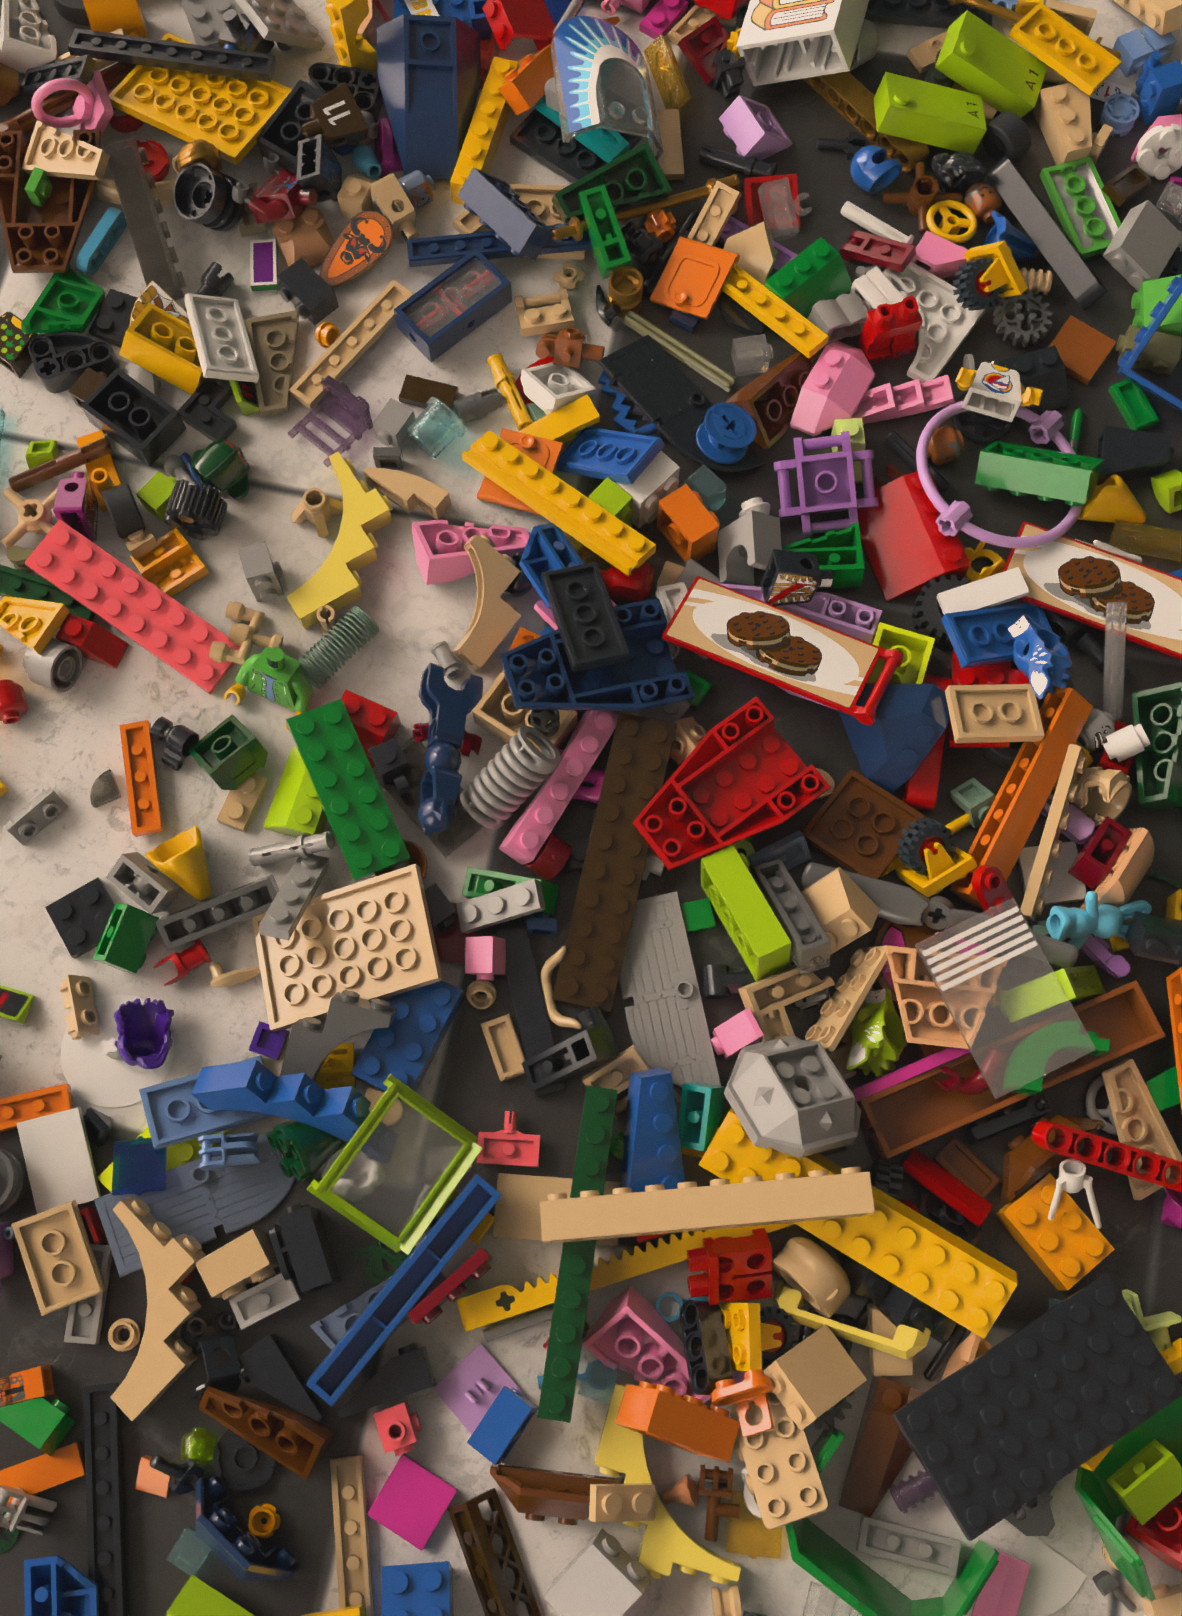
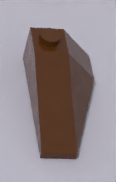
[725,351,818,449]
[838,1375,924,1517]
[199,1386,335,1480]

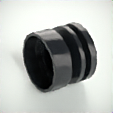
[172,163,245,231]

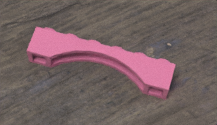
[498,710,618,865]

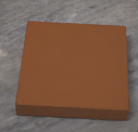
[1048,315,1117,385]

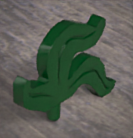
[353,1240,416,1285]

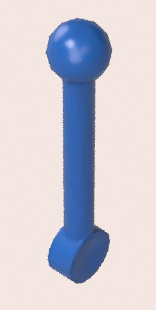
[180,452,203,488]

